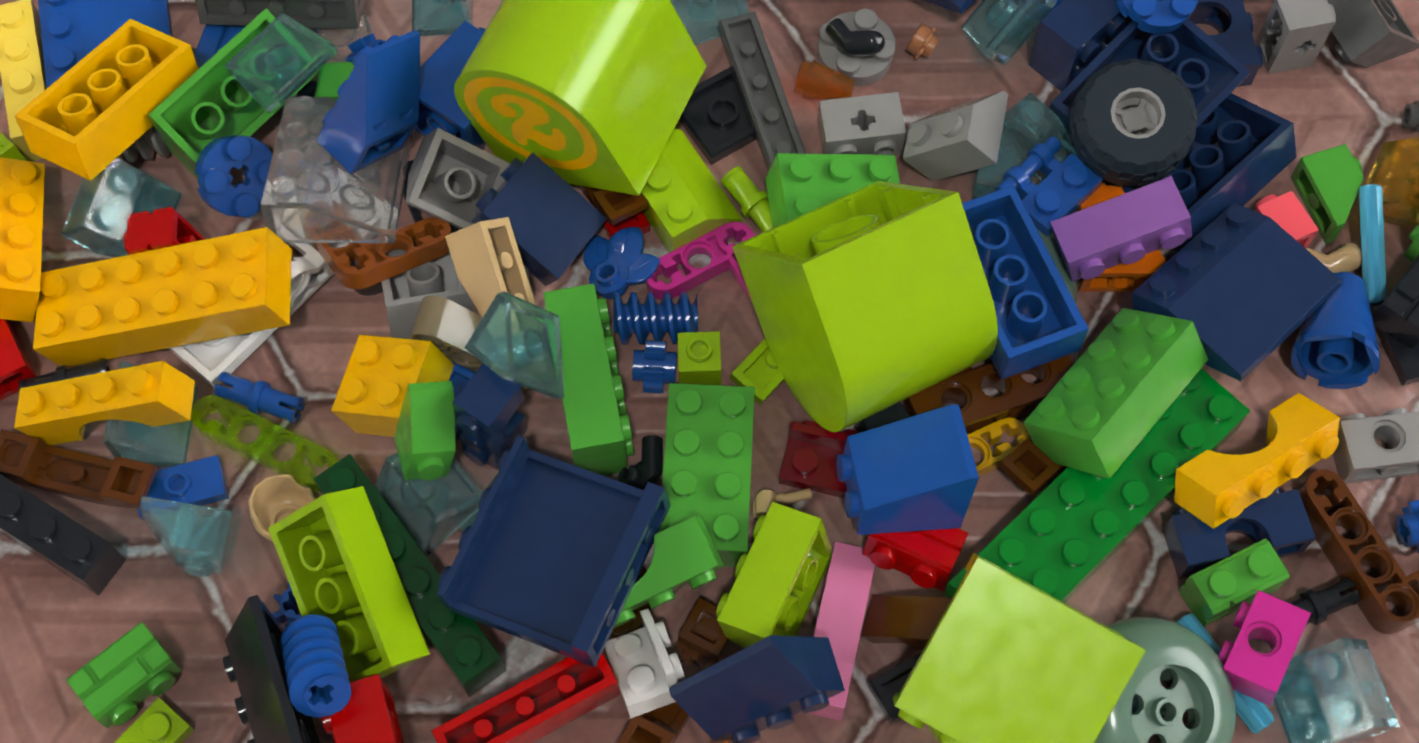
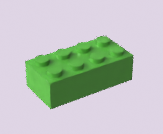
[543,283,634,476]
[1023,308,1208,479]
[659,383,755,567]

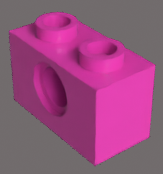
[1218,590,1311,706]

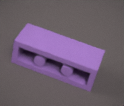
[1050,176,1192,282]

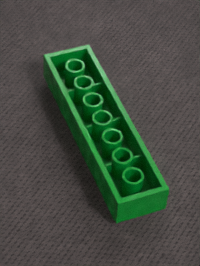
[944,368,1251,603]

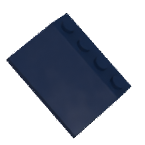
[1044,0,1251,143]
[1102,93,1297,252]
[1132,203,1341,382]

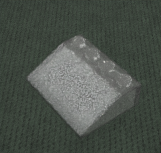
[261,96,413,243]

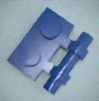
[995,136,1103,237]

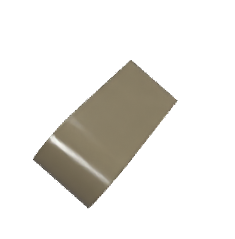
[410,295,520,383]

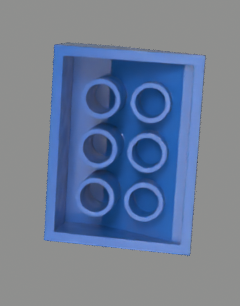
[38,0,172,88]

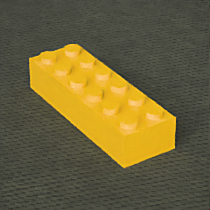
[33,227,292,367]

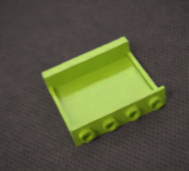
[893,553,1146,743]

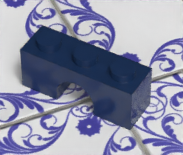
[1189,0,1263,86]
[452,361,527,470]
[1162,488,1316,579]

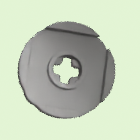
[817,8,896,86]

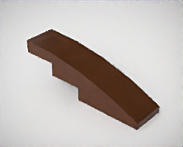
[861,595,952,650]

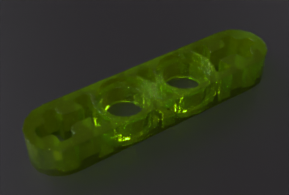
[191,395,338,492]

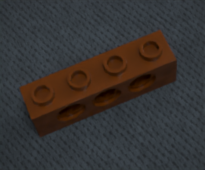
[903,354,1075,435]

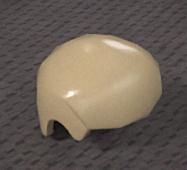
[248,474,315,542]

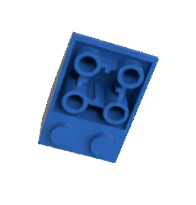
[316,30,420,174]

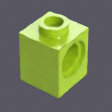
[677,331,722,385]

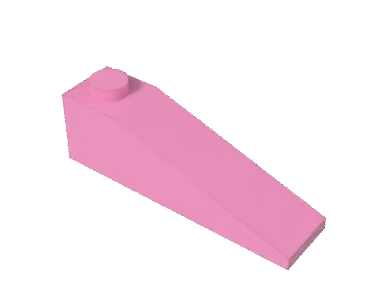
[801,541,875,721]

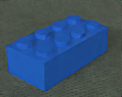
[962,185,1089,380]

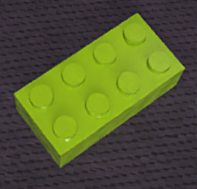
[268,486,430,682]

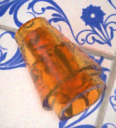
[794,60,855,100]

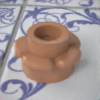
[905,23,940,60]

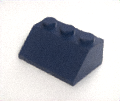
[669,635,845,743]

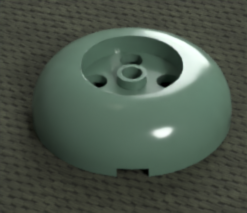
[1094,617,1236,743]

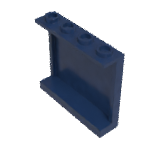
[437,436,671,667]

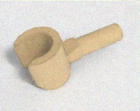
[753,488,812,520]

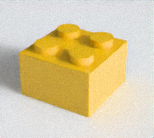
[331,335,454,437]

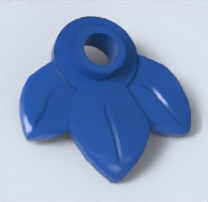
[583,227,660,299]

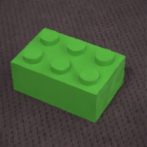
[765,153,900,228]

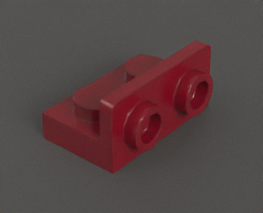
[779,421,861,498]

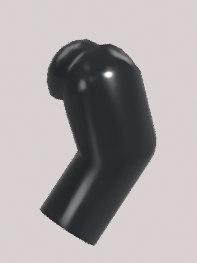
[825,18,885,57]
[618,436,663,490]

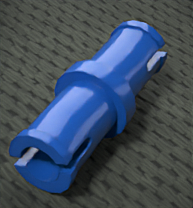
[214,371,304,424]

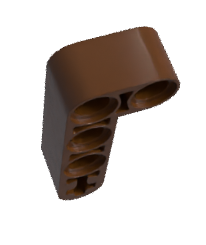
[1298,469,1419,634]

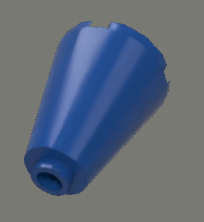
[1291,272,1380,389]

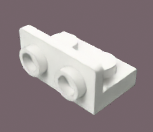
[604,609,685,718]

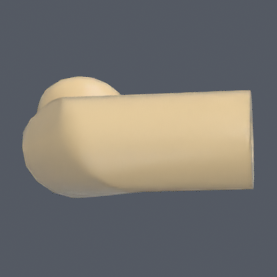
[1306,243,1362,273]

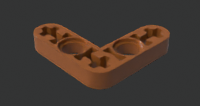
[301,201,452,289]

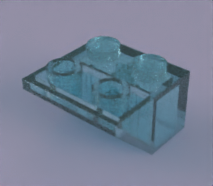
[60,158,181,258]
[1274,638,1400,743]

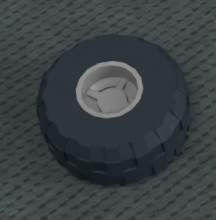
[1069,59,1198,187]

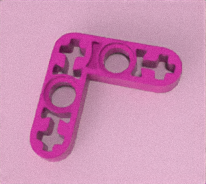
[646,222,755,306]

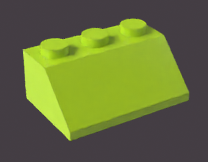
[641,129,743,253]
[716,502,833,649]

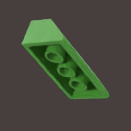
[147,8,320,179]

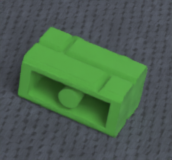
[1179,538,1290,627]
[66,621,182,728]

